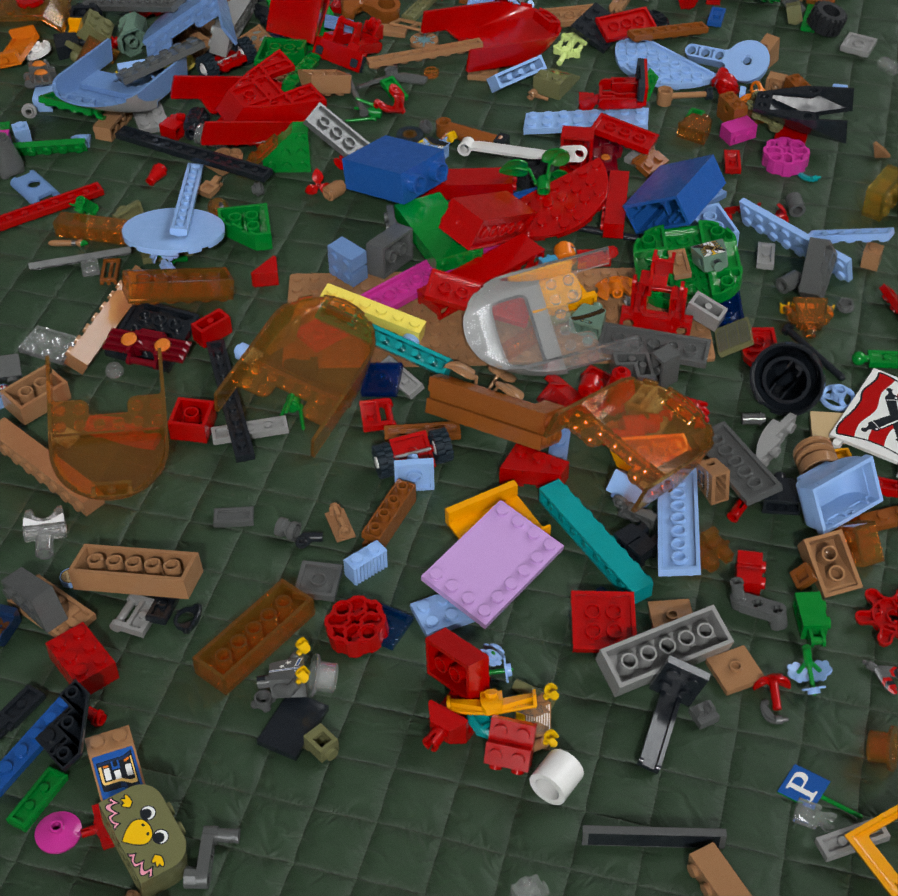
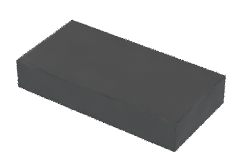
[213,506,254,528]

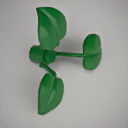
[499,148,570,195]

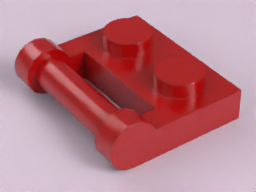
[359,398,397,432]

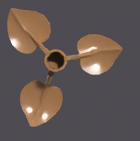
[444,361,524,400]

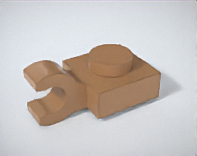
[198,175,223,199]

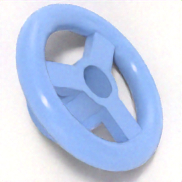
[820,384,856,412]

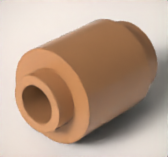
[323,180,347,201]

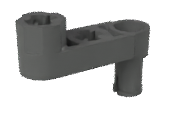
[730,577,788,631]
[183,825,240,889]

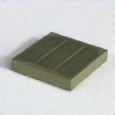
[715,317,754,358]

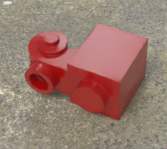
[159,113,186,141]

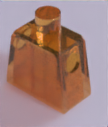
[677,113,712,145]

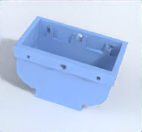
[796,454,883,534]

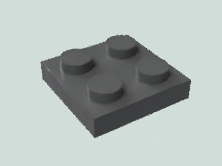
[294,560,343,602]

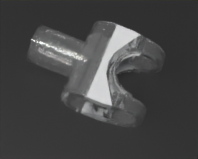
[23,505,67,560]

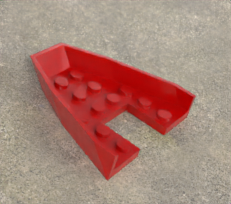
[215,49,327,121]

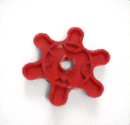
[855,588,898,647]

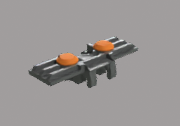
[23,59,57,89]

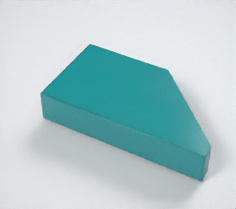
[465,715,492,739]

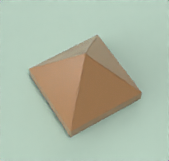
[873,141,891,158]

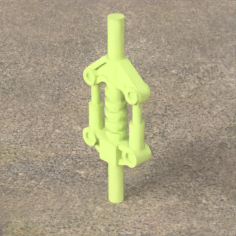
[553,32,588,66]

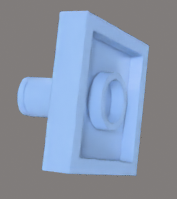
[394,454,434,491]

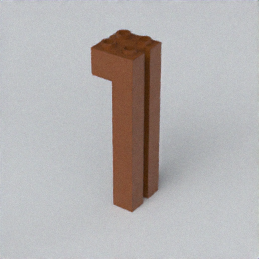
[425,373,565,451]

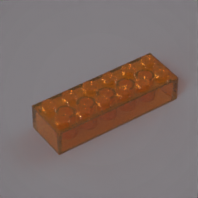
[122,267,234,305]
[192,578,315,695]

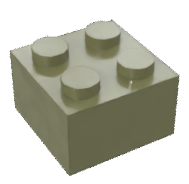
[76,8,114,47]

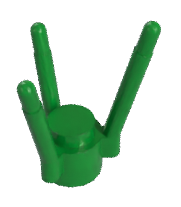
[345,97,383,122]
[279,393,305,430]

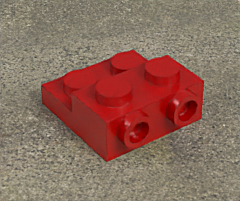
[484,714,537,775]

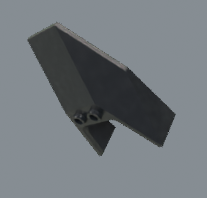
[753,86,854,144]

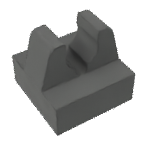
[688,700,720,729]

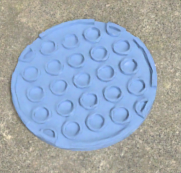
[122,208,225,256]

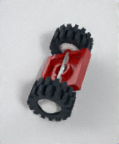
[195,36,257,76]
[371,427,454,479]

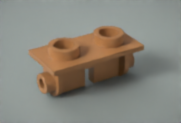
[325,502,356,542]

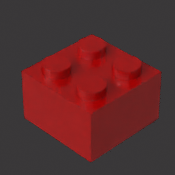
[167,397,217,443]

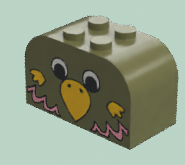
[98,784,188,896]

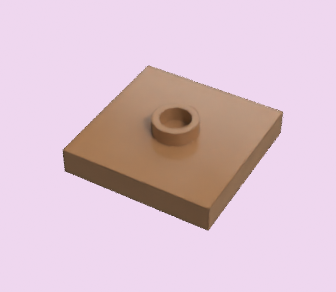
[647,599,692,629]
[705,645,764,696]

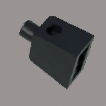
[53,32,88,61]
[762,472,801,515]

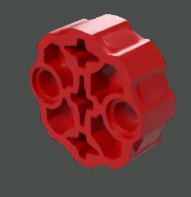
[324,595,389,658]

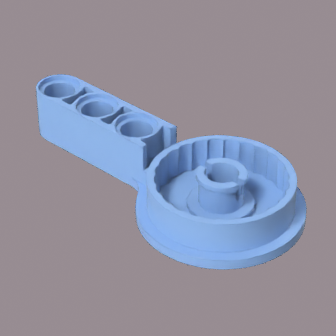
[685,40,770,84]

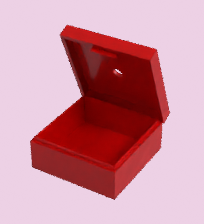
[266,0,330,44]

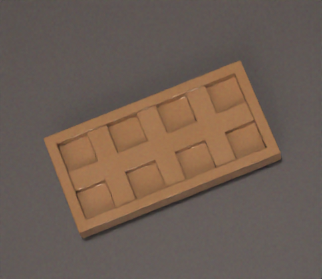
[7,574,97,638]

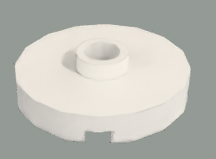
[26,40,52,61]

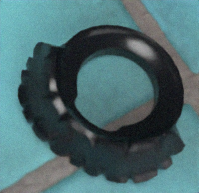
[173,603,202,634]

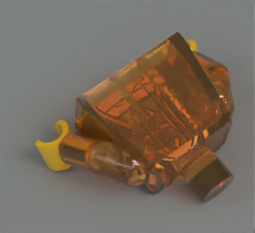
[779,297,835,339]

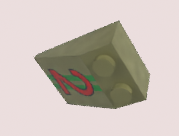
[533,68,580,100]

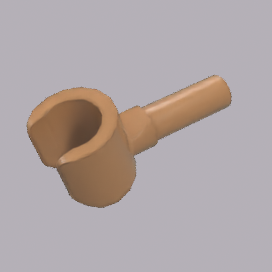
[527,89,549,101]

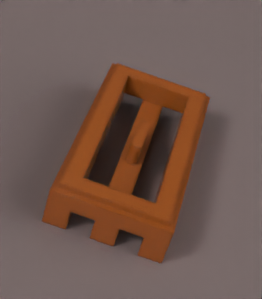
[99,258,121,285]

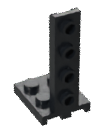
[636,655,711,774]

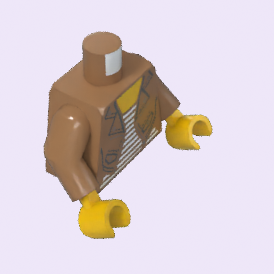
[513,683,559,752]

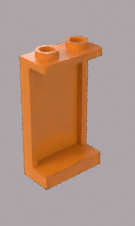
[0,25,40,69]

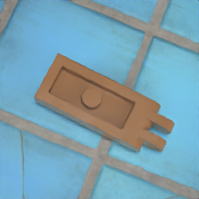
[609,0,631,14]

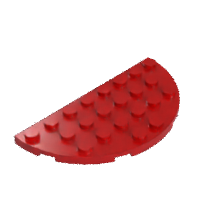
[519,157,609,241]

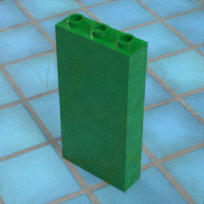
[394,192,483,272]

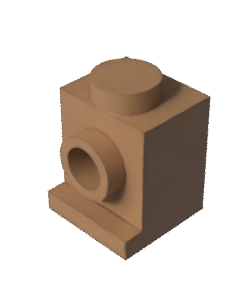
[765,71,788,91]

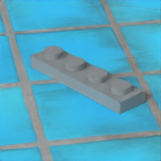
[211,415,289,445]

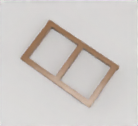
[389,18,431,34]

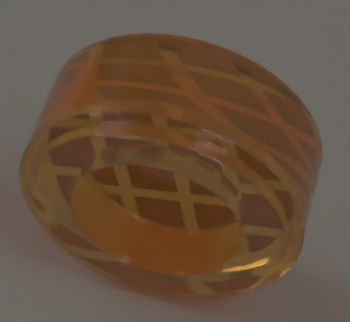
[424,66,439,79]

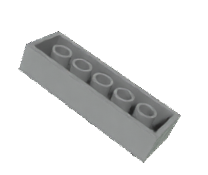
[595,604,734,697]

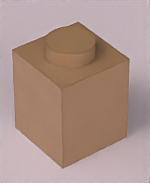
[860,242,884,272]

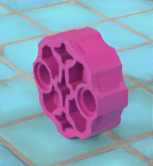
[761,137,810,177]

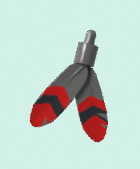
[862,660,898,696]

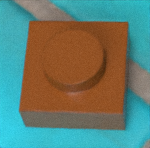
[789,562,818,591]

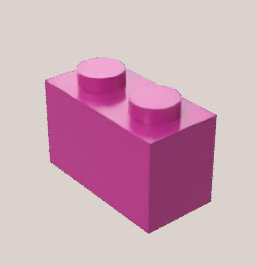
[719,115,758,146]

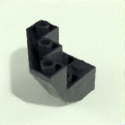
[34,679,90,772]

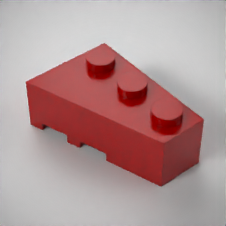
[499,443,569,488]

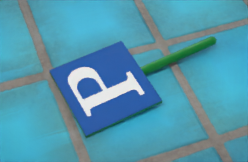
[777,764,863,819]

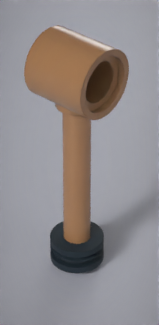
[656,86,713,107]

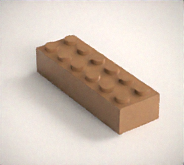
[68,544,203,599]

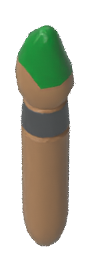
[48,239,88,247]

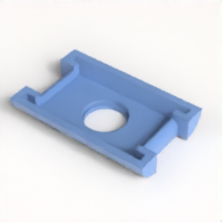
[10,170,60,204]

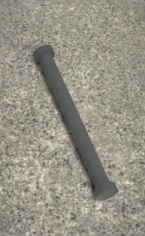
[347,72,369,117]

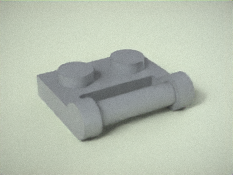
[109,594,160,638]

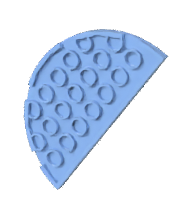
[615,38,716,90]

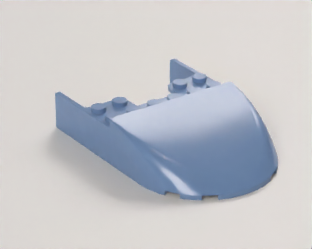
[142,0,238,79]

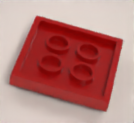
[570,590,637,653]

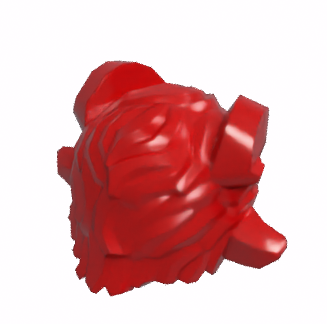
[711,67,740,94]

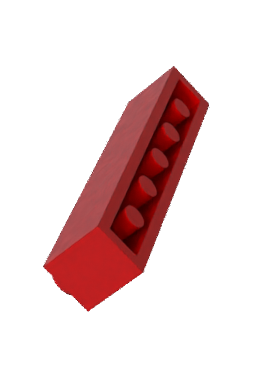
[600,170,630,239]

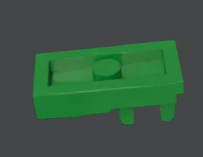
[380,76,409,103]

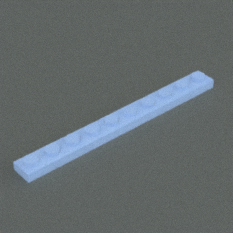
[170,163,204,237]

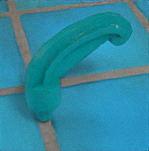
[798,172,821,182]

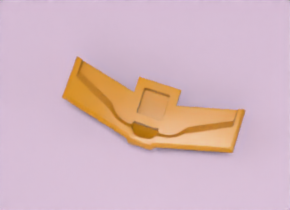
[446,689,537,716]

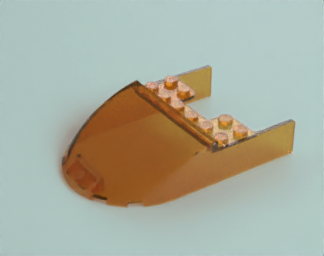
[214,295,376,457]
[45,348,169,501]
[543,377,714,513]

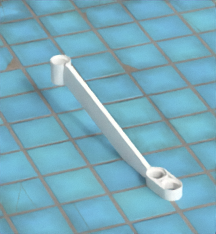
[457,136,588,162]

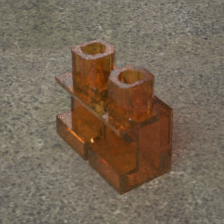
[700,526,734,573]

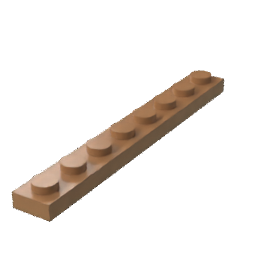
[366,38,483,69]

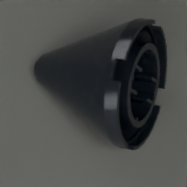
[749,342,826,416]

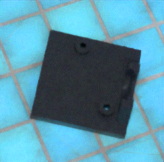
[104,298,200,373]

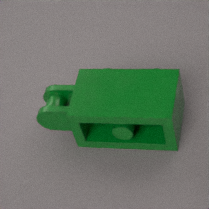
[792,591,831,647]

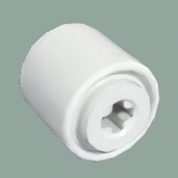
[529,749,584,805]

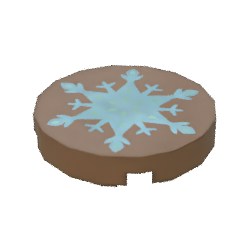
[410,32,439,49]

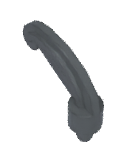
[760,699,789,725]

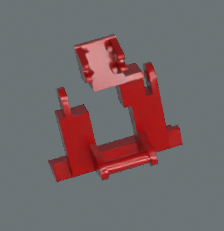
[619,249,693,336]

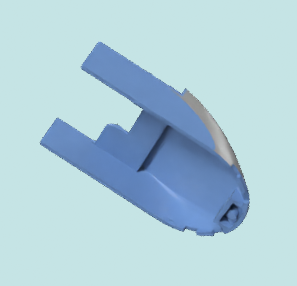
[52,38,188,113]

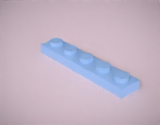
[809,227,895,244]

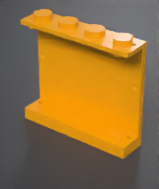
[445,480,551,540]

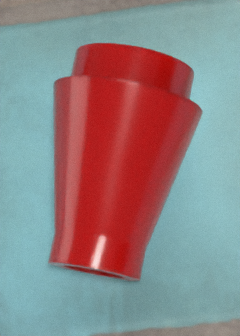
[146,163,167,186]

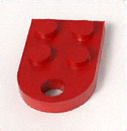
[741,327,777,366]

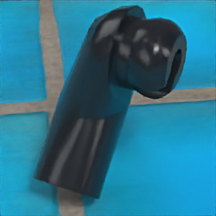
[295,532,323,549]

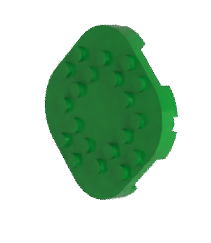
[633,220,743,309]

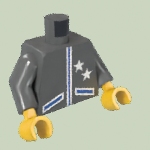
[257,637,310,698]

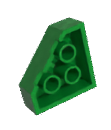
[254,37,308,67]
[262,121,312,173]
[217,203,273,251]

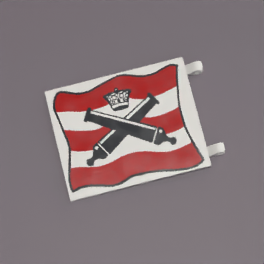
[829,368,898,478]

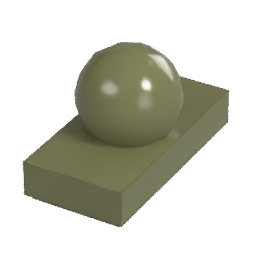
[64,40,89,62]
[112,200,144,230]

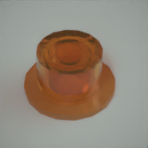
[866,725,898,772]

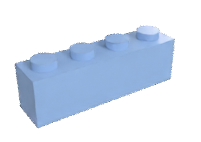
[486,55,547,93]

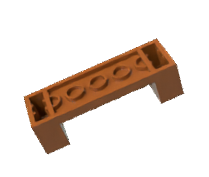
[716,73,811,124]

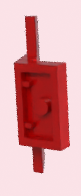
[536,375,601,422]

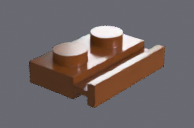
[631,147,669,178]

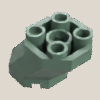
[117,11,148,57]

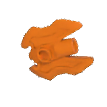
[595,275,632,300]

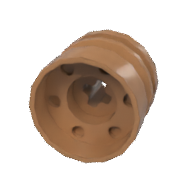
[793,436,838,475]

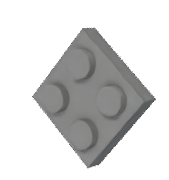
[840,32,878,58]

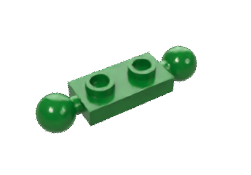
[851,350,898,369]

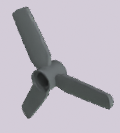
[356,64,428,89]

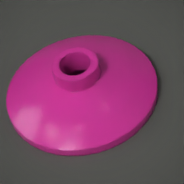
[34,811,82,854]

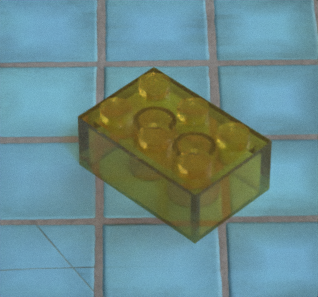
[862,164,898,222]

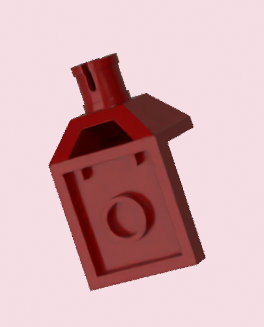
[422,690,480,752]

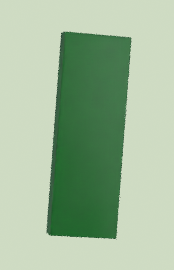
[6,766,69,832]

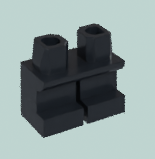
[614,523,658,568]

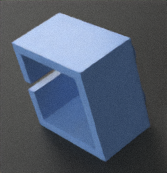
[327,236,368,287]

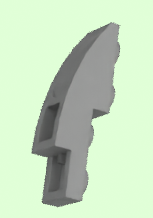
[755,412,797,467]

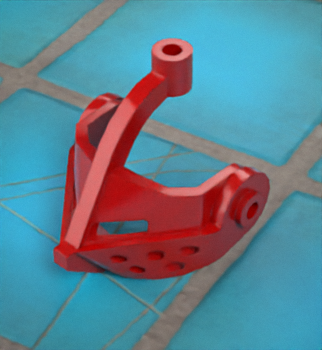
[373,84,406,114]

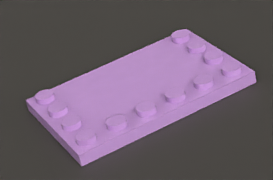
[421,500,564,629]

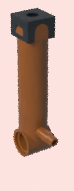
[436,117,510,156]

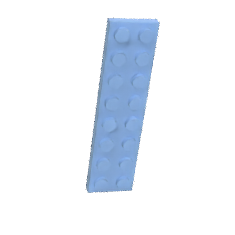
[523,107,649,135]
[739,197,853,282]
[657,468,701,577]

